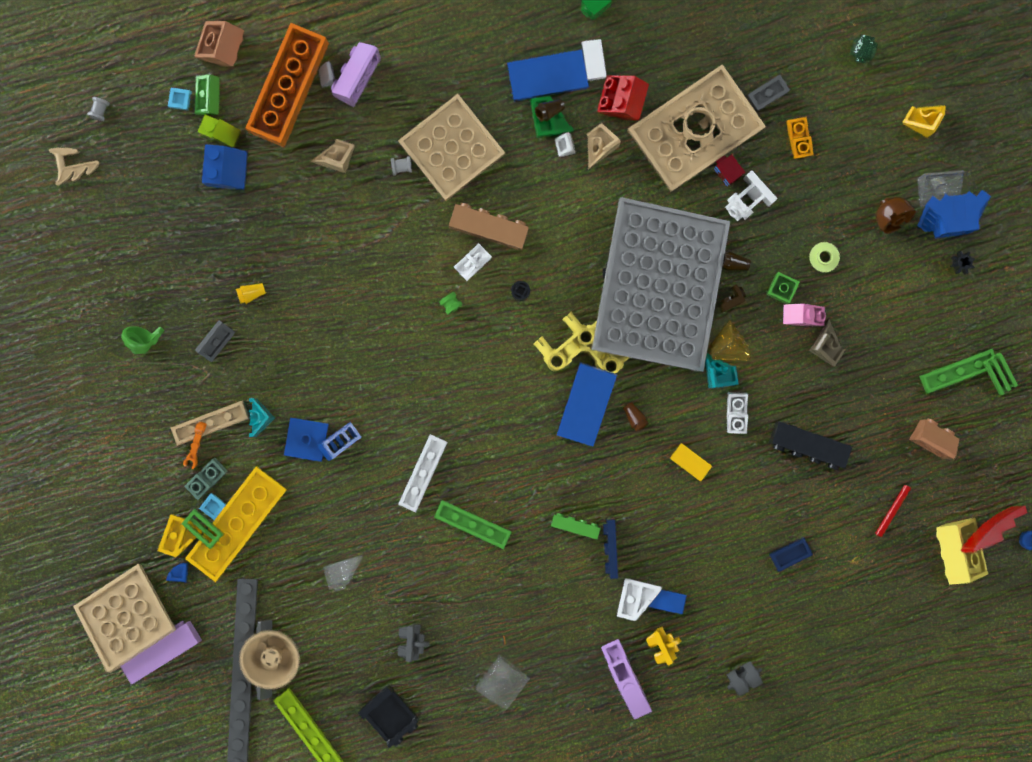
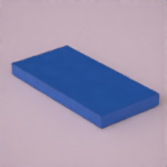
[507,50,589,101]
[557,362,617,447]

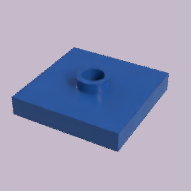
[284,417,329,462]

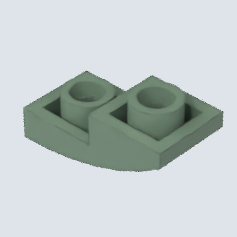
[184,458,228,500]

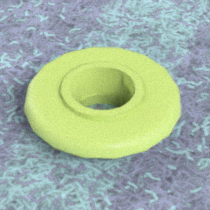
[809,242,840,272]

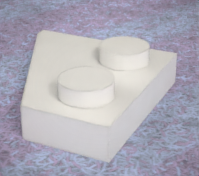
[617,578,662,621]

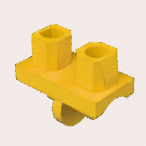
[646,627,681,665]

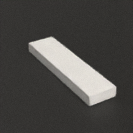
[398,434,448,512]

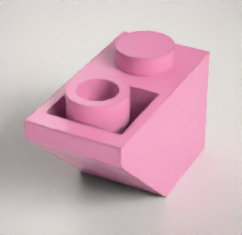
[783,304,826,326]

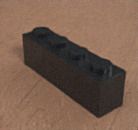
[769,421,853,471]

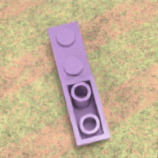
[601,639,652,719]

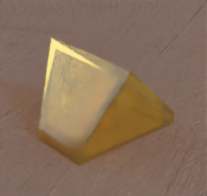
[710,320,751,361]

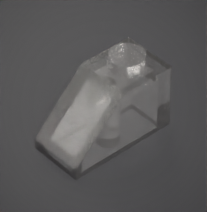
[323,555,363,591]

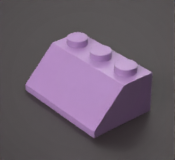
[331,42,381,107]

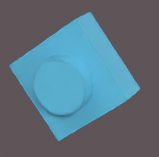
[168,88,191,111]
[199,493,227,520]

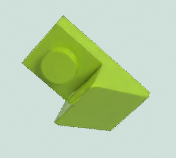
[197,115,241,148]

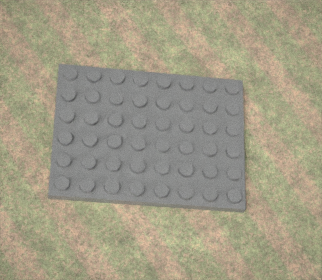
[592,197,730,372]

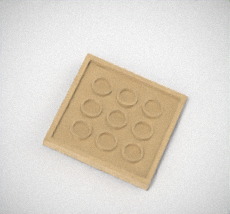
[398,94,505,201]
[73,564,176,673]

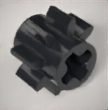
[950,251,975,275]

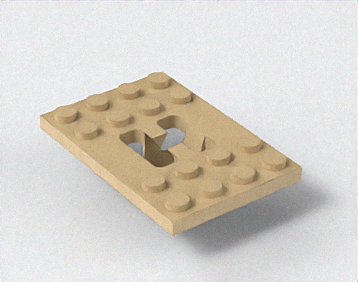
[628,64,766,192]

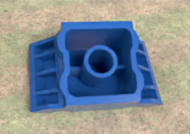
[917,190,991,239]

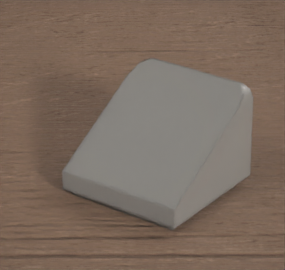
[318,62,335,87]

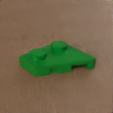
[530,96,573,138]

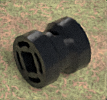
[511,281,530,302]

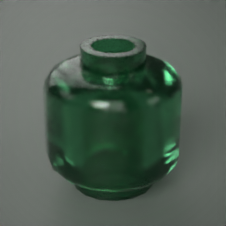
[850,34,878,64]

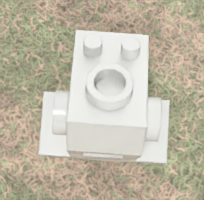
[725,170,777,221]

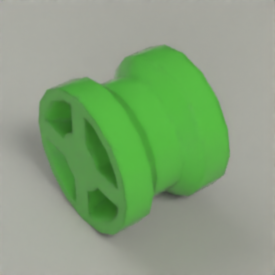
[439,292,463,315]

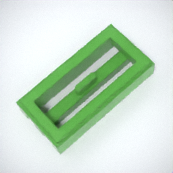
[982,353,1018,395]
[181,509,224,549]

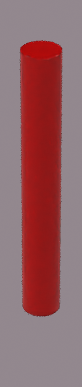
[875,485,911,538]

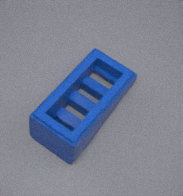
[317,422,361,461]

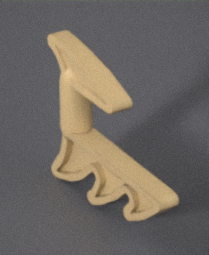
[49,148,100,186]

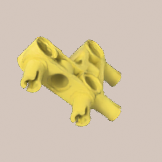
[533,312,629,374]

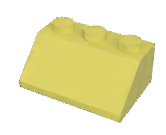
[936,518,988,585]

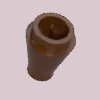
[623,402,649,432]

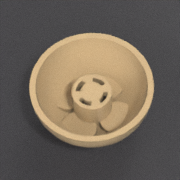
[240,630,299,689]

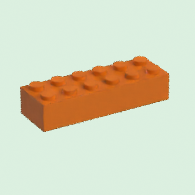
[245,23,329,147]

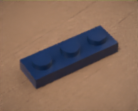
[603,519,618,579]

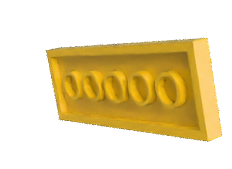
[185,466,287,582]

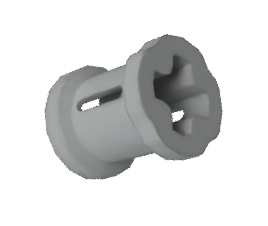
[87,97,110,121]
[391,156,412,175]

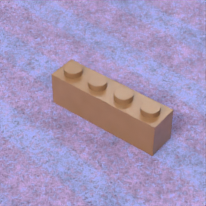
[449,203,529,251]

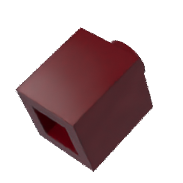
[714,154,745,187]

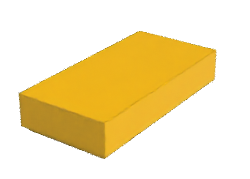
[670,443,712,482]

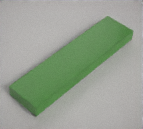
[920,349,998,394]
[434,500,512,549]

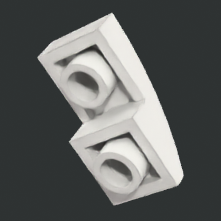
[727,392,748,434]

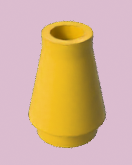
[236,283,266,304]

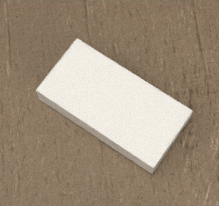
[582,39,606,81]

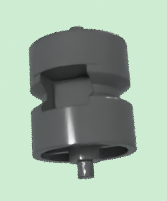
[726,661,763,697]

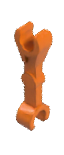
[183,422,207,469]

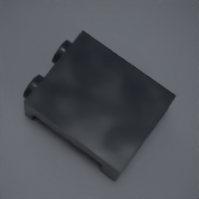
[358,684,419,748]

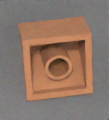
[194,21,244,67]
[909,418,959,459]

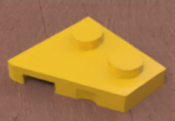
[158,514,207,557]

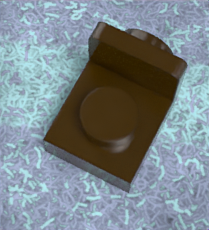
[719,284,746,313]

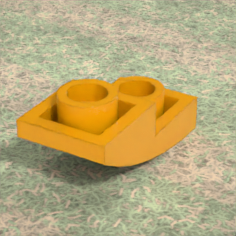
[786,117,814,159]

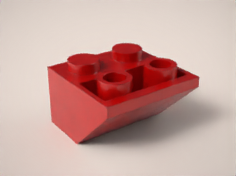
[597,75,649,121]

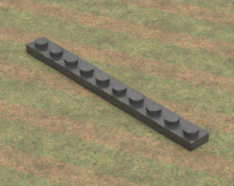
[227,578,258,762]

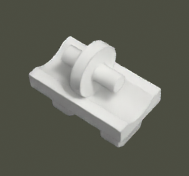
[454,243,492,281]

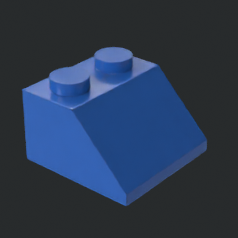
[202,144,248,190]

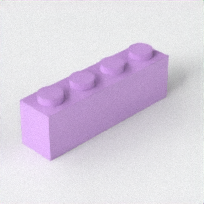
[120,621,202,685]

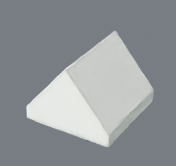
[555,132,575,157]

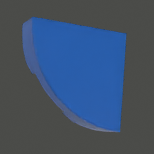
[166,562,189,582]

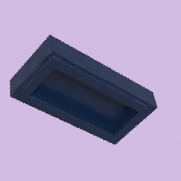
[769,537,813,572]

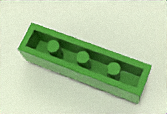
[551,513,600,539]

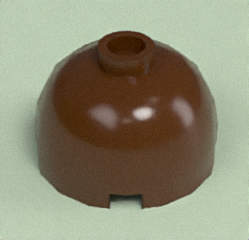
[876,197,916,234]

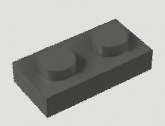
[747,75,790,112]
[195,320,235,362]

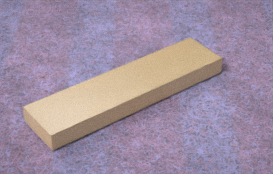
[171,400,250,446]

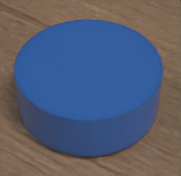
[1019,531,1032,550]

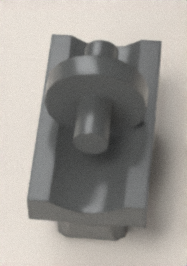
[398,624,430,662]

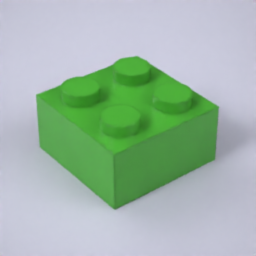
[766,272,800,305]

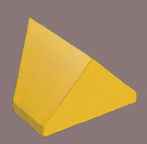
[902,105,946,138]

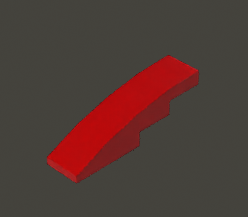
[961,506,1027,553]

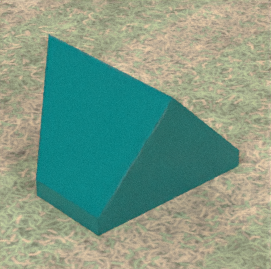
[705,353,739,389]
[249,398,276,437]

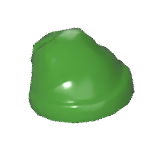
[121,326,164,354]

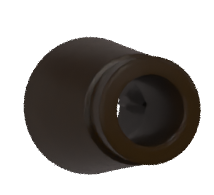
[535,99,565,122]
[722,252,751,271]

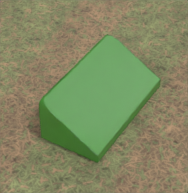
[195,74,220,115]

